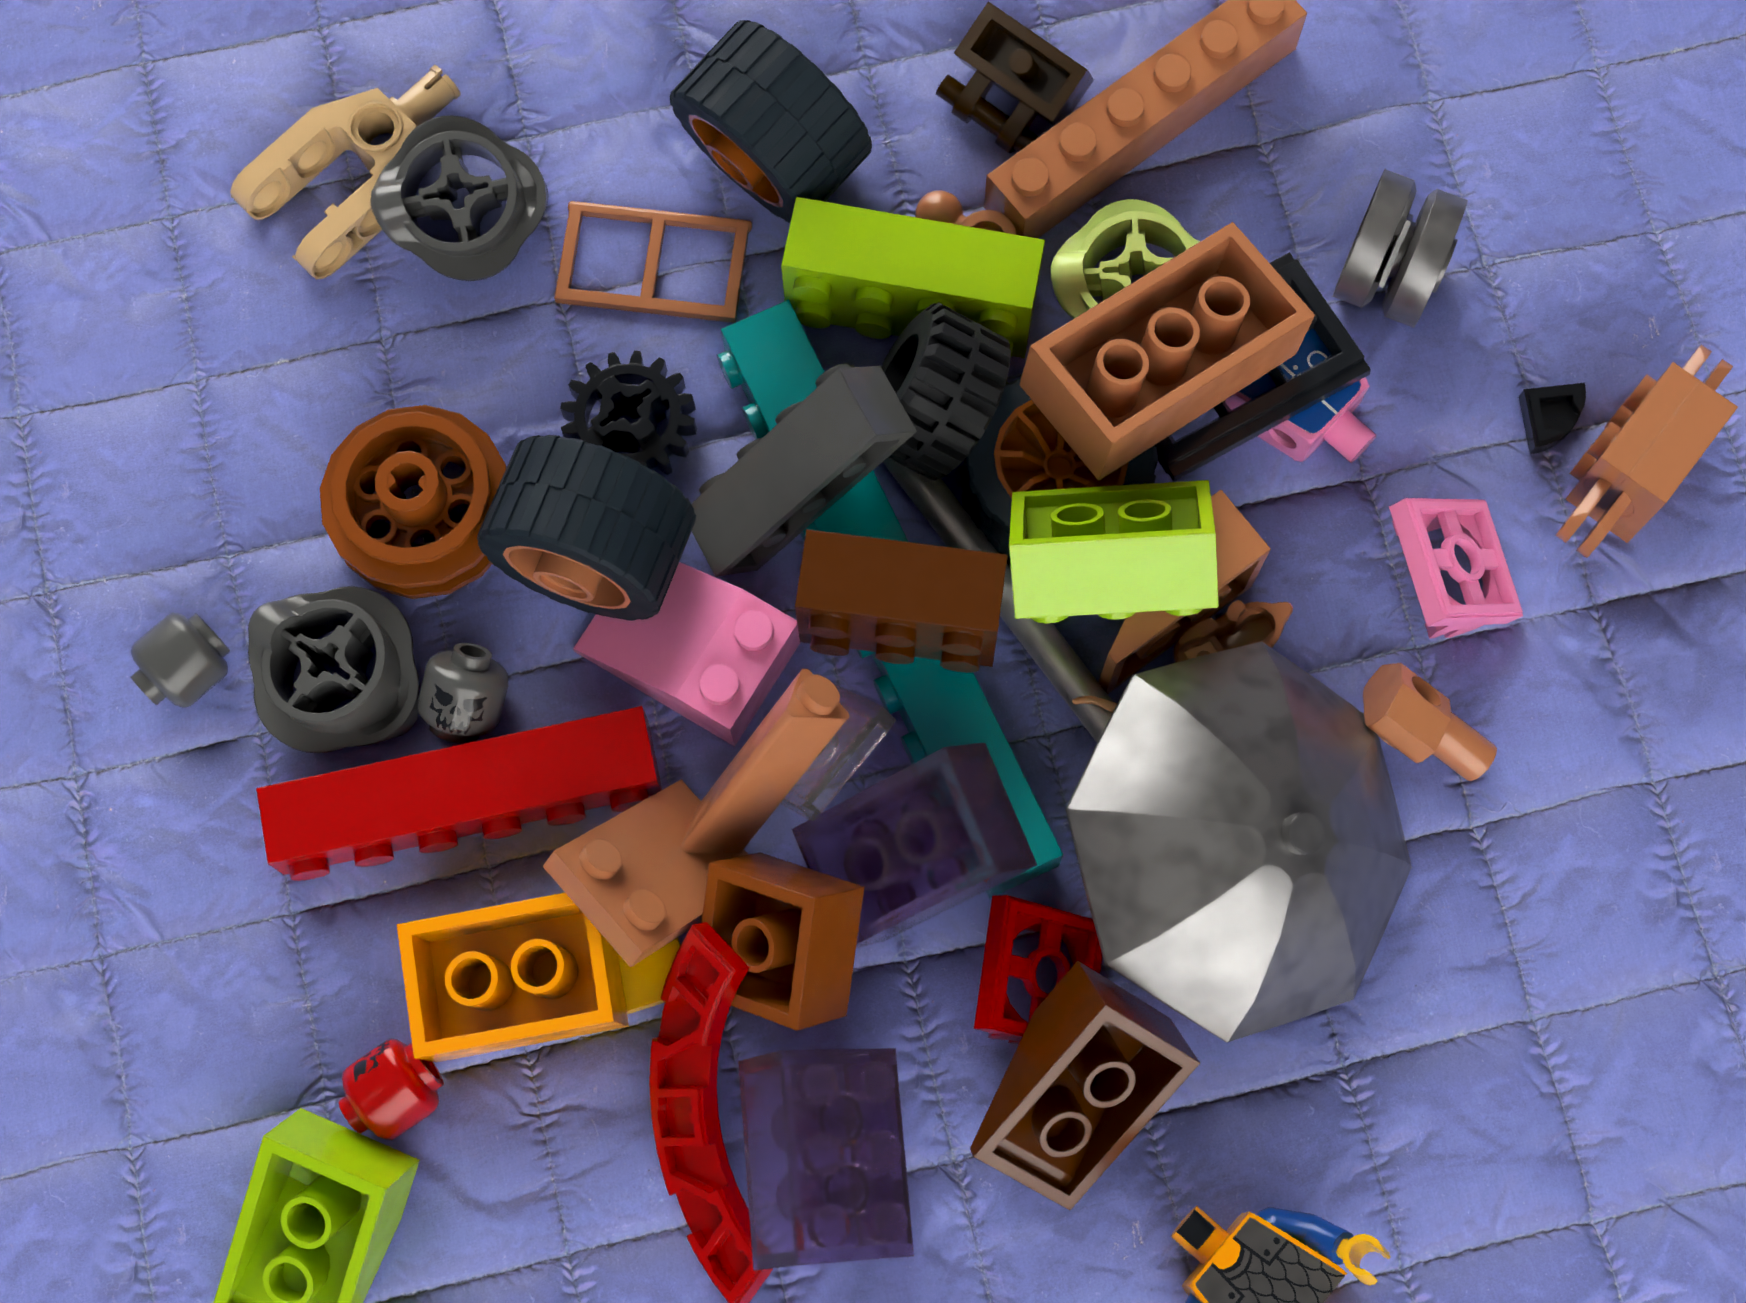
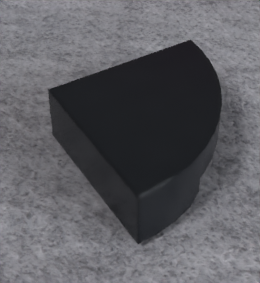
[1519,382,1586,454]

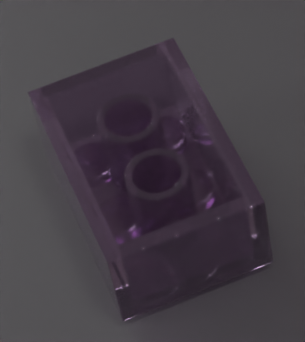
[792,742,1037,948]
[738,1048,914,1270]

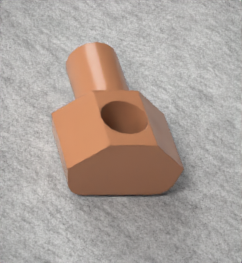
[1363,663,1497,781]

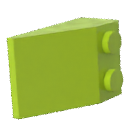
[213,1108,420,1303]

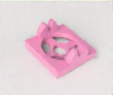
[1389,498,1523,639]

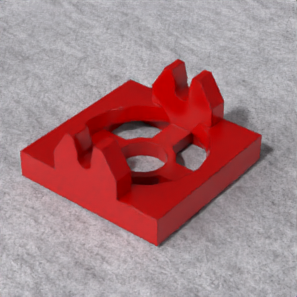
[974,895,1102,1044]

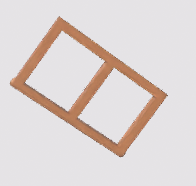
[554,201,752,323]

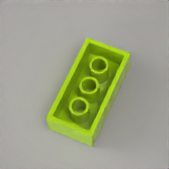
[781,197,1045,358]

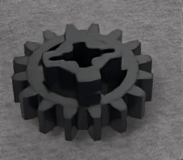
[560,350,697,475]

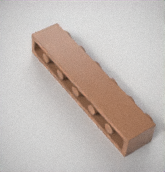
[984,0,1307,238]

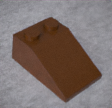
[970,961,1200,1210]

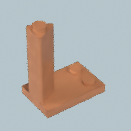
[543,668,849,968]

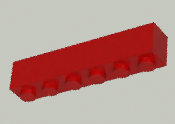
[256,706,662,881]

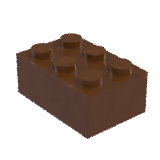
[795,529,1008,673]

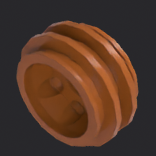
[320,405,507,599]

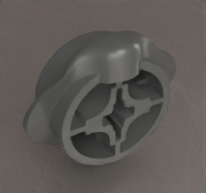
[370,116,548,281]
[248,586,419,754]

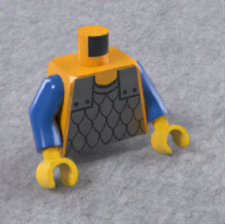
[1171,1205,1390,1303]

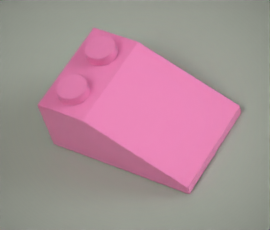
[573,562,801,747]

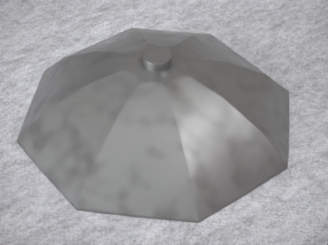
[1066,642,1412,1042]

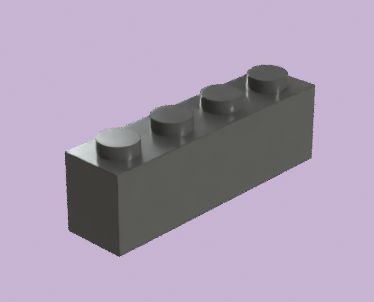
[692,363,917,577]

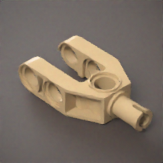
[230,65,461,279]

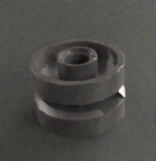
[1332,169,1468,328]

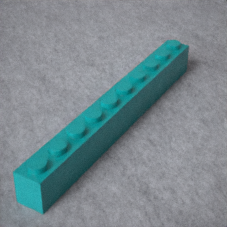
[717,299,1063,899]

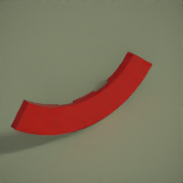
[649,922,782,1303]

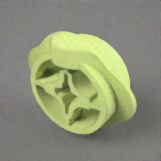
[1050,199,1200,318]

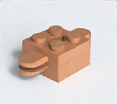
[1555,344,1738,558]

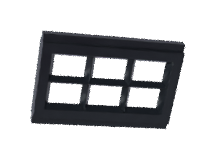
[1154,252,1371,482]

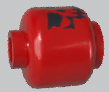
[338,1039,444,1140]

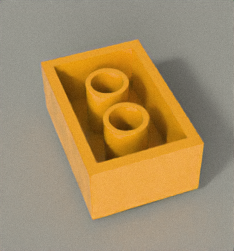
[397,892,629,1062]

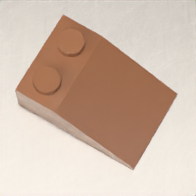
[1098,490,1271,694]

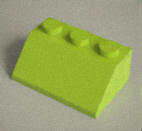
[1009,480,1219,623]

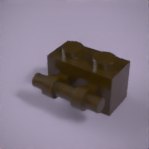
[936,1,1094,153]

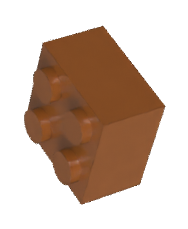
[702,852,865,1031]

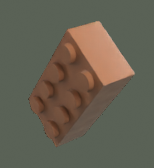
[1019,222,1315,481]

